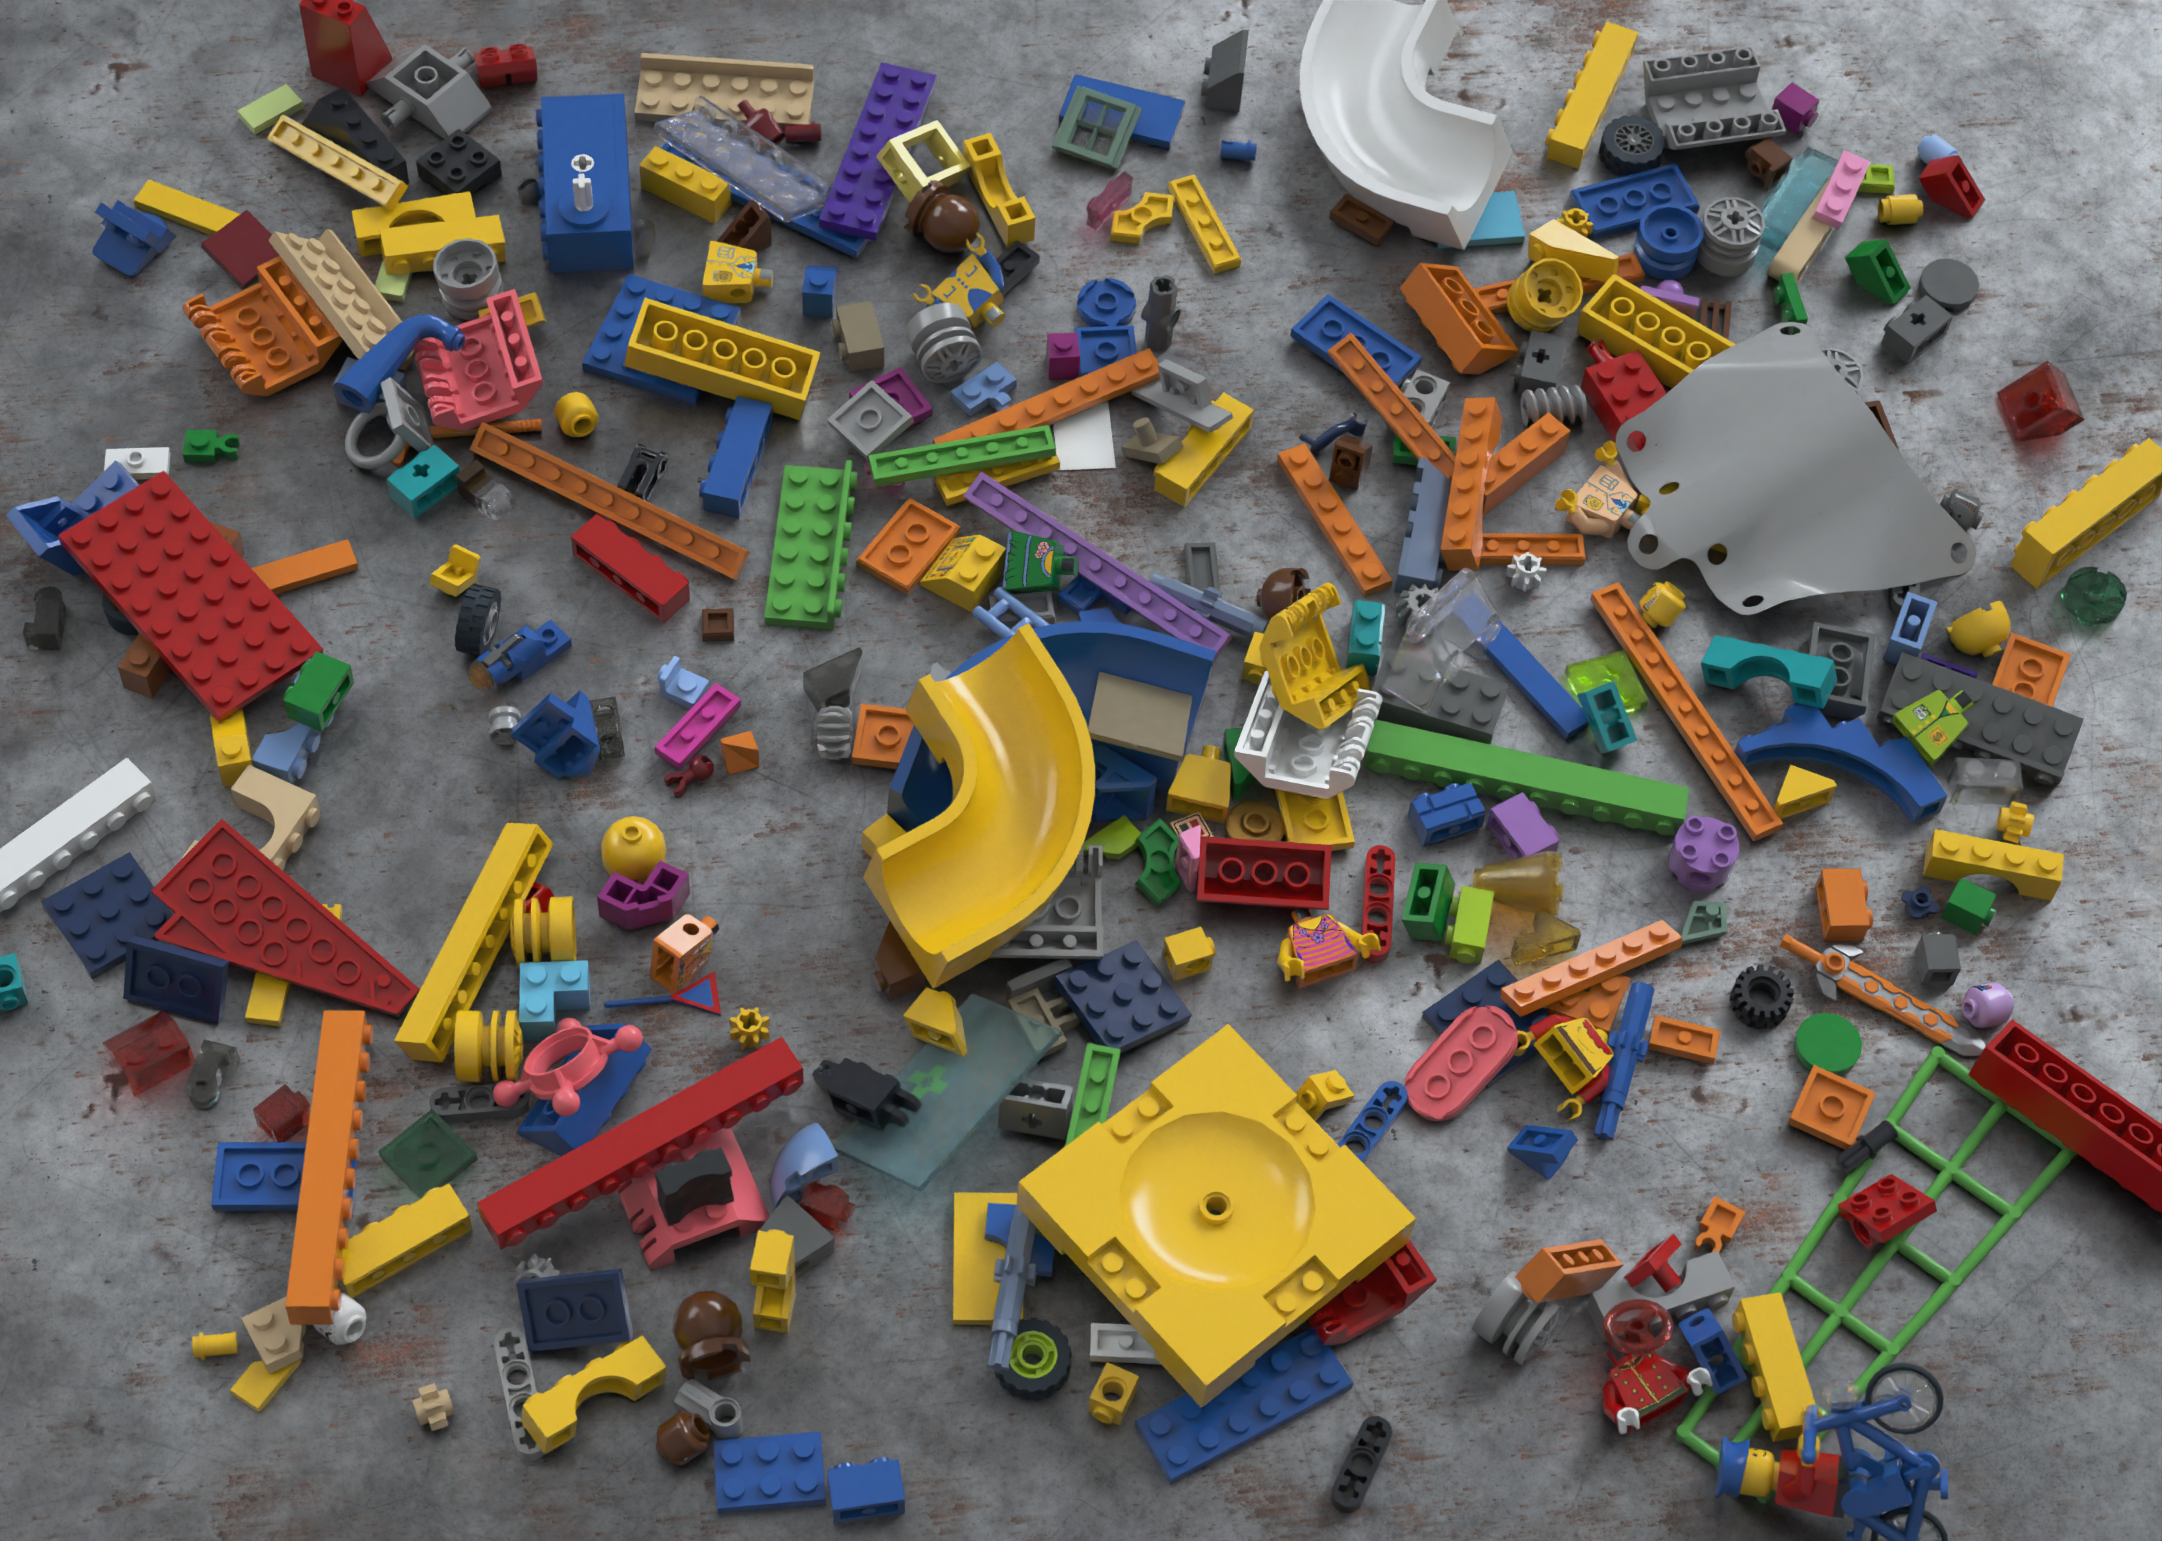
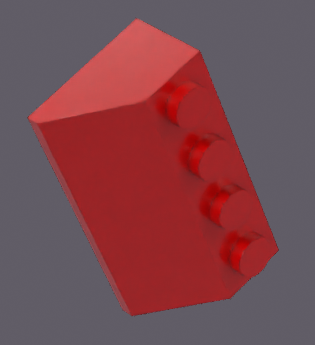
[1197,836,1332,910]

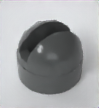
[517,177,542,204]

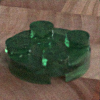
[2061,566,2127,627]

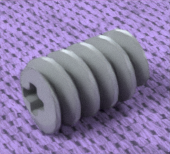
[1520,385,1587,427]

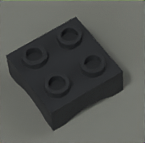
[416,129,502,195]
[655,1147,734,1226]

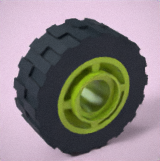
[995,1318,1072,1401]

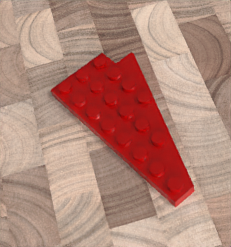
[151,818,420,1017]

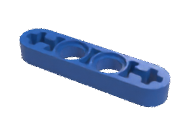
[1337,1081,1407,1164]

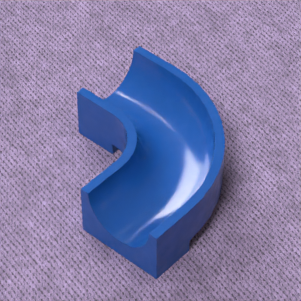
[887,621,1216,832]

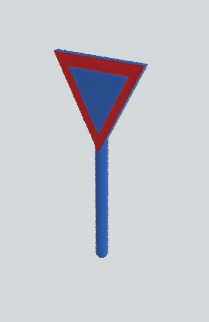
[604,971,721,1016]

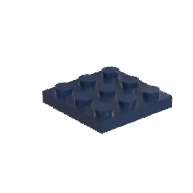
[41,852,173,979]
[1053,940,1192,1053]
[1422,959,1550,1089]

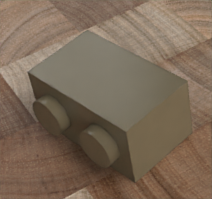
[832,301,884,372]

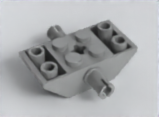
[366,44,492,139]

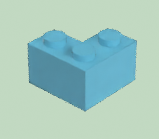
[519,960,590,1041]

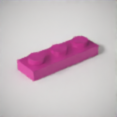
[655,683,741,770]

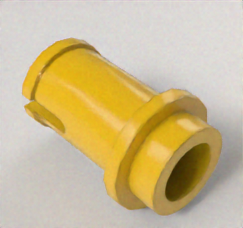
[192,1332,238,1361]

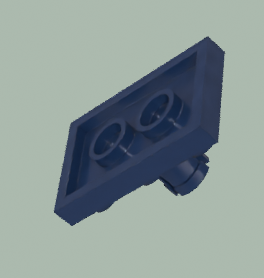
[123,935,229,1024]
[516,1268,634,1352]

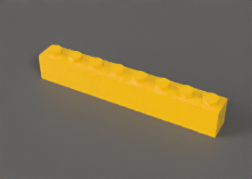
[394,823,553,1062]

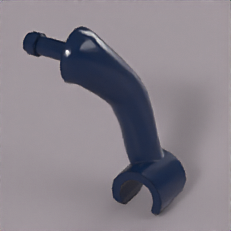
[1299,413,1368,453]

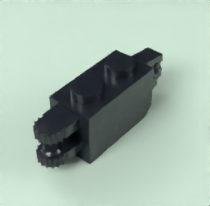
[812,1057,922,1131]

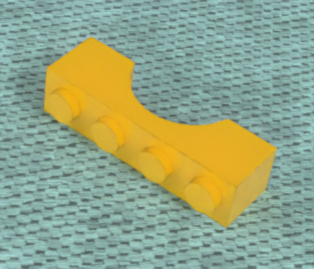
[963,133,1036,248]
[352,192,476,257]
[1923,829,2064,901]
[750,1229,796,1333]
[521,1335,667,1454]

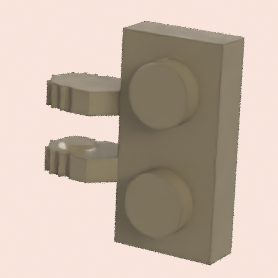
[1007,987,1081,1060]

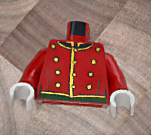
[1602,1343,1712,1434]

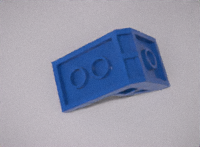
[6,460,139,576]
[1091,745,1157,823]

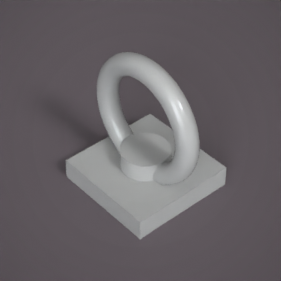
[345,377,434,469]

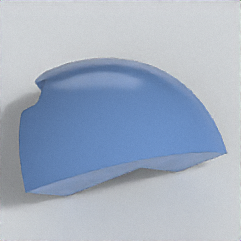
[770,1122,839,1210]

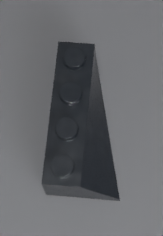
[301,87,409,185]

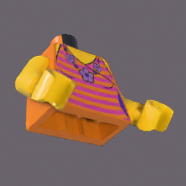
[1277,908,1381,989]

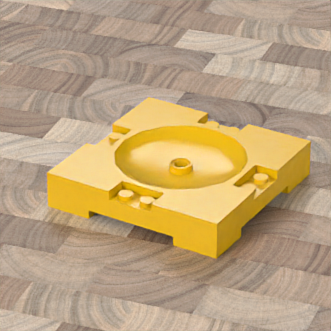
[1016,1024,1416,1408]

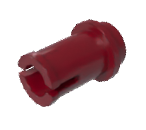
[785,121,822,144]

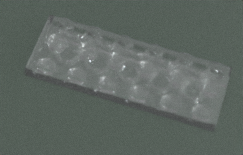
[653,96,833,223]

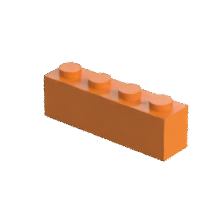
[1483,412,1571,516]
[1515,1239,1623,1303]

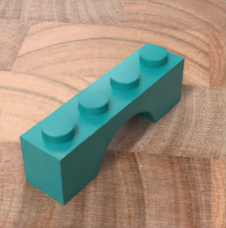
[1701,635,1837,709]

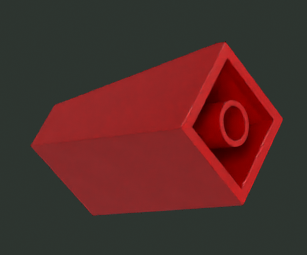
[299,0,392,97]

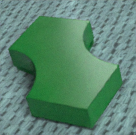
[1135,818,1182,908]

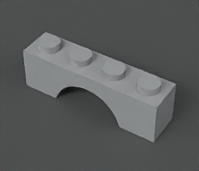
[1586,1251,1735,1343]

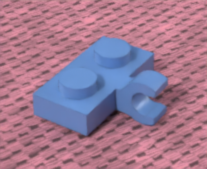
[951,361,1017,417]

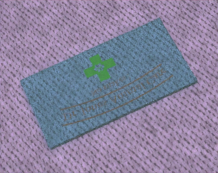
[833,993,1062,1192]

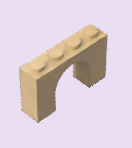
[181,764,321,871]

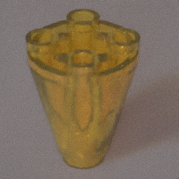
[1473,851,1564,917]

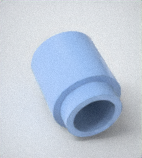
[1917,134,1961,165]

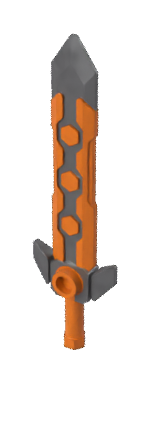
[1779,934,1986,1057]

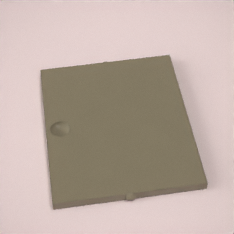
[1088,671,1192,762]

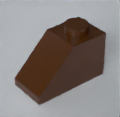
[872,921,926,1001]

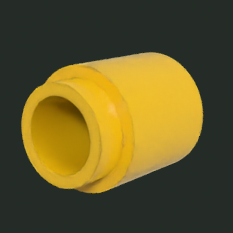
[1878,194,1923,225]

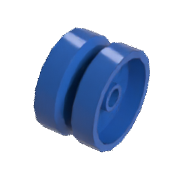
[1633,204,1704,280]

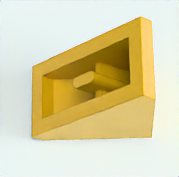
[1774,765,1837,819]

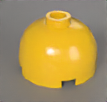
[1945,601,2011,658]
[601,816,667,883]

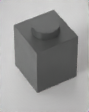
[1915,932,1961,985]

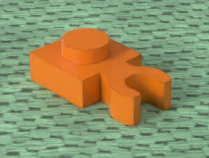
[1693,1196,1746,1253]

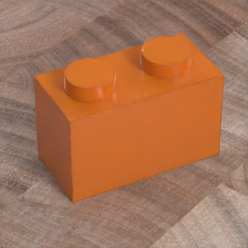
[1815,868,1873,942]

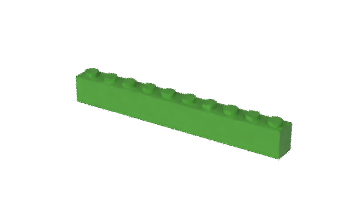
[1364,720,1690,836]

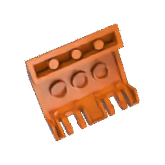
[182,256,343,397]

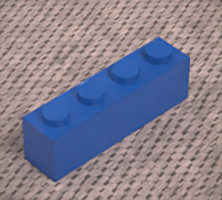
[699,396,773,518]

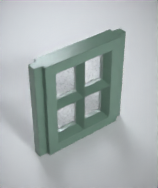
[1052,86,1142,170]

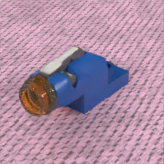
[467,620,572,692]

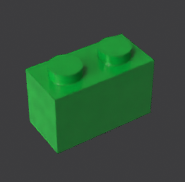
[283,651,354,732]
[1401,863,1455,941]

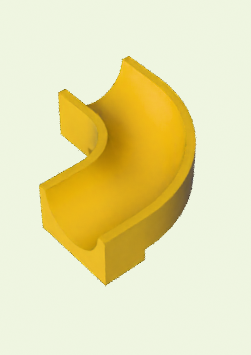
[863,623,1095,989]

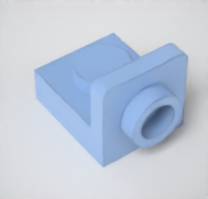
[657,656,710,709]

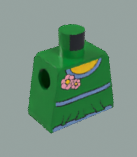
[1003,530,1079,594]

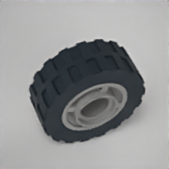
[455,583,501,657]

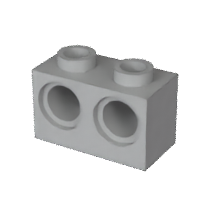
[1390,369,1450,431]

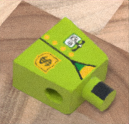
[1891,690,1974,767]

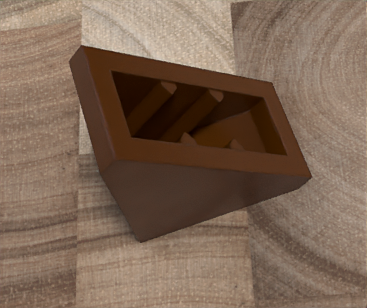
[717,198,772,252]

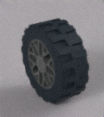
[1599,115,1666,177]

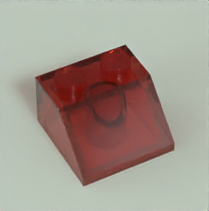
[1997,361,2085,442]
[102,1010,196,1097]

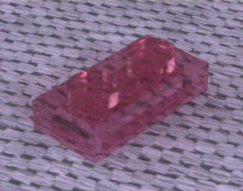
[1086,171,1133,230]

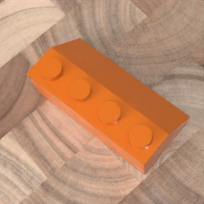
[1399,263,1519,375]

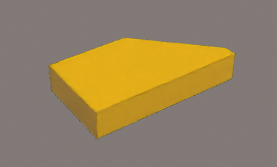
[230,1359,302,1413]

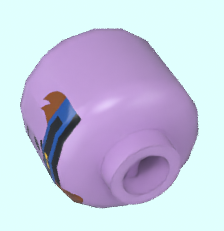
[1962,983,2014,1028]

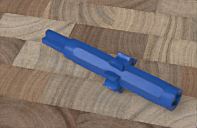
[1594,982,1655,1141]

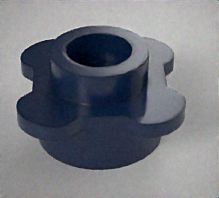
[1901,885,1940,919]

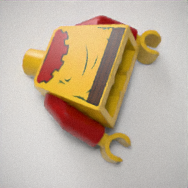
[1514,1014,1614,1122]

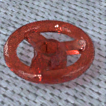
[1602,1299,1673,1355]

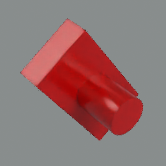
[1624,1233,1682,1293]

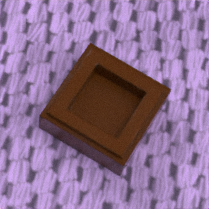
[702,608,734,642]

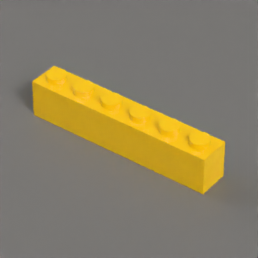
[1545,21,1639,169]

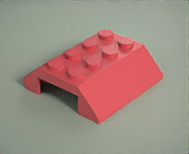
[413,289,544,431]
[616,1128,770,1269]

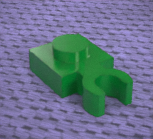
[183,430,240,463]

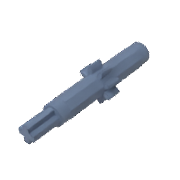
[1149,572,1269,638]
[987,1206,1037,1373]

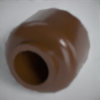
[656,1411,710,1465]

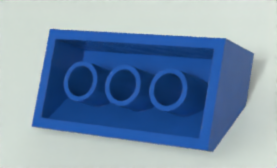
[516,1023,652,1156]

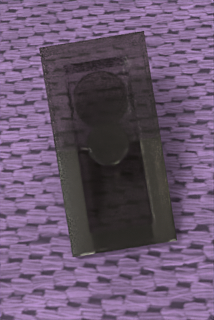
[803,647,863,712]

